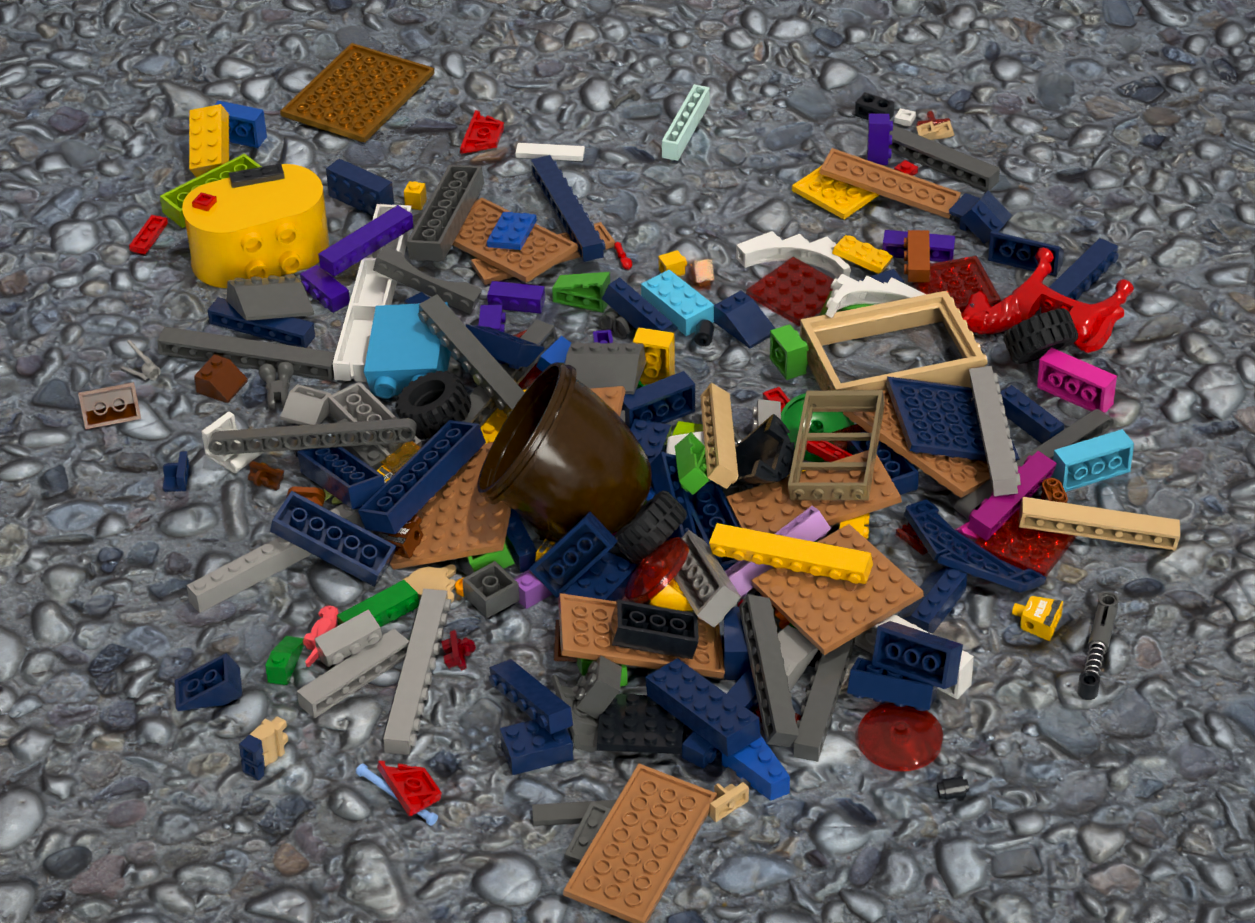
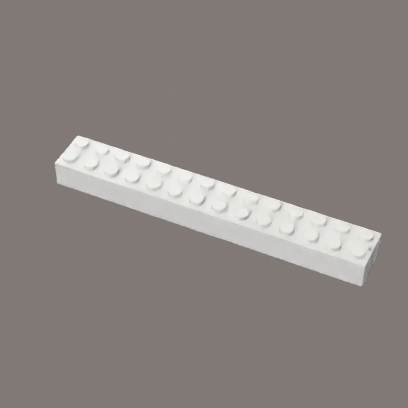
[333,204,412,382]

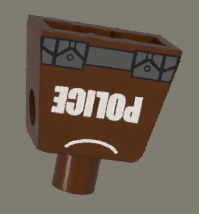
[378,515,424,559]

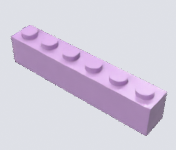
[725,506,831,599]

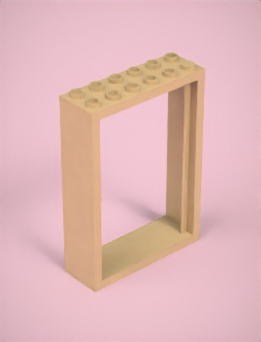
[800,291,988,391]

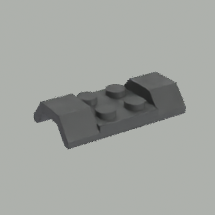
[551,675,599,752]

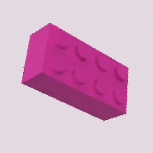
[1037,347,1117,413]

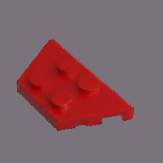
[460,110,504,154]
[377,761,442,816]

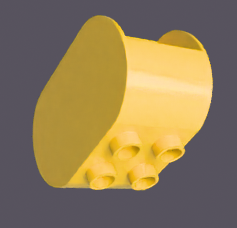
[182,164,329,288]

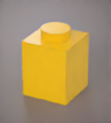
[404,181,427,210]
[658,250,687,276]

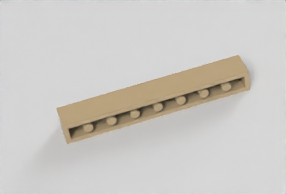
[700,383,739,489]
[1019,497,1180,550]

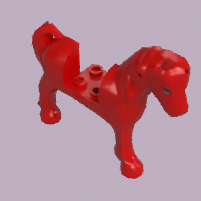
[961,247,1134,353]

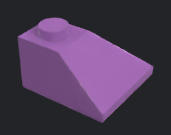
[513,570,553,609]

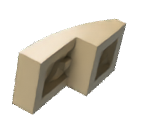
[916,121,955,140]

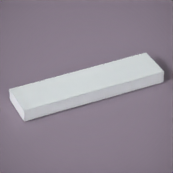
[516,143,585,161]

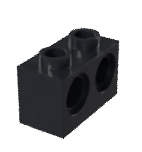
[855,92,894,120]

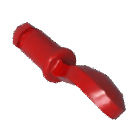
[614,242,632,270]

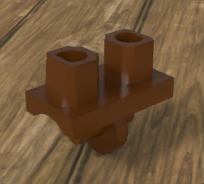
[248,461,284,491]

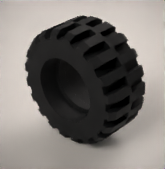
[1003,308,1078,364]
[395,371,471,440]
[614,490,687,564]

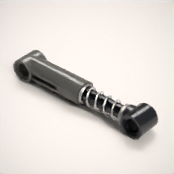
[1077,592,1119,700]

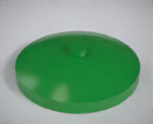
[781,393,855,462]

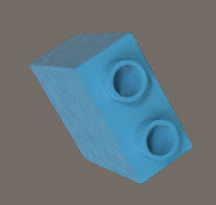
[364,302,451,398]

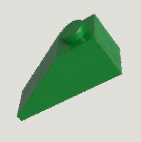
[265,636,304,685]

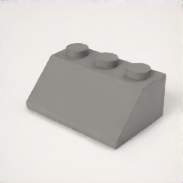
[315,609,383,667]

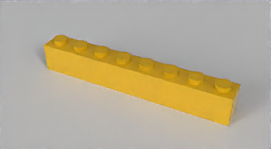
[709,523,873,584]

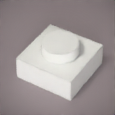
[894,108,916,126]

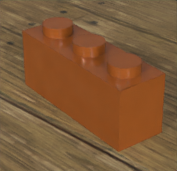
[904,230,930,282]

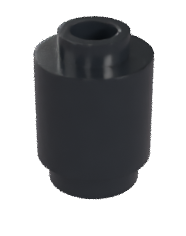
[694,320,714,346]
[936,776,969,800]

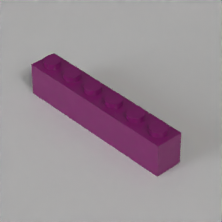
[968,451,1057,541]

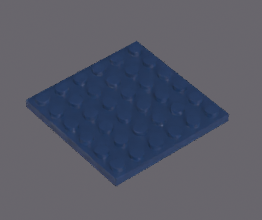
[885,376,1020,462]

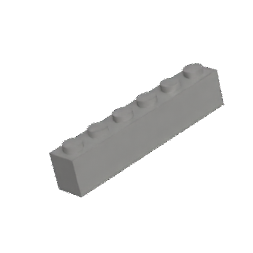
[297,629,409,718]

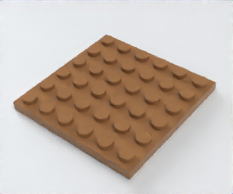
[751,524,924,655]

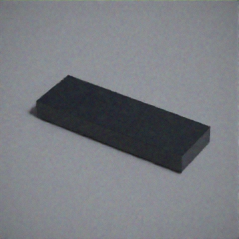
[229,164,285,188]

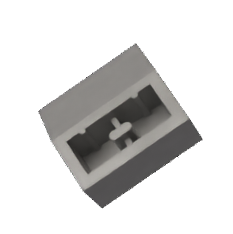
[280,384,332,425]

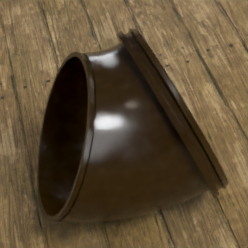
[477,362,652,543]

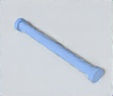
[356,763,438,826]

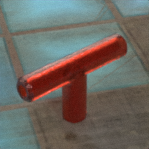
[916,111,950,126]

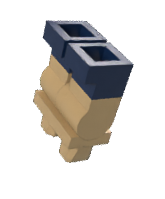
[239,716,288,780]

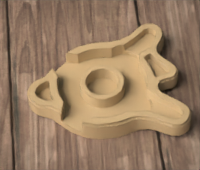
[403,564,456,603]

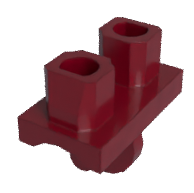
[441,630,476,671]

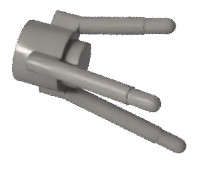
[121,340,161,381]

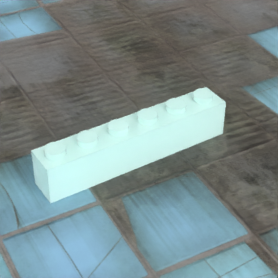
[662,84,710,161]

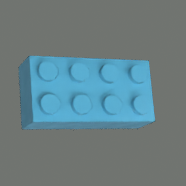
[641,270,714,336]
[1051,429,1134,492]

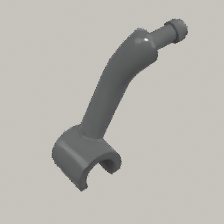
[609,89,641,109]

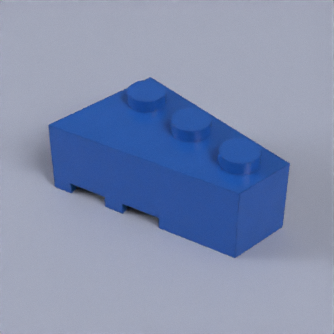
[722,734,790,801]

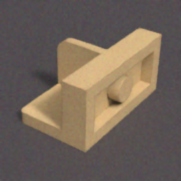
[708,782,749,822]

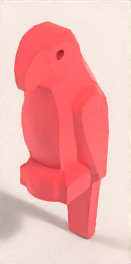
[303,605,339,667]

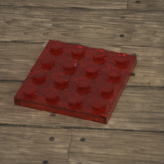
[746,256,834,326]
[913,256,1001,312]
[975,509,1077,577]

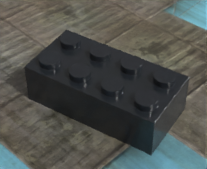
[611,599,699,659]

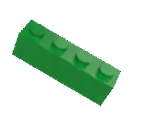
[337,580,419,627]

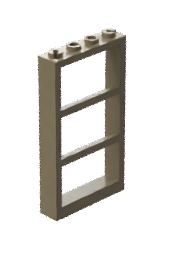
[788,390,885,500]

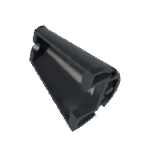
[729,414,795,487]

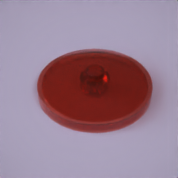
[625,537,689,603]
[858,703,943,771]

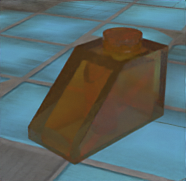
[690,259,714,286]

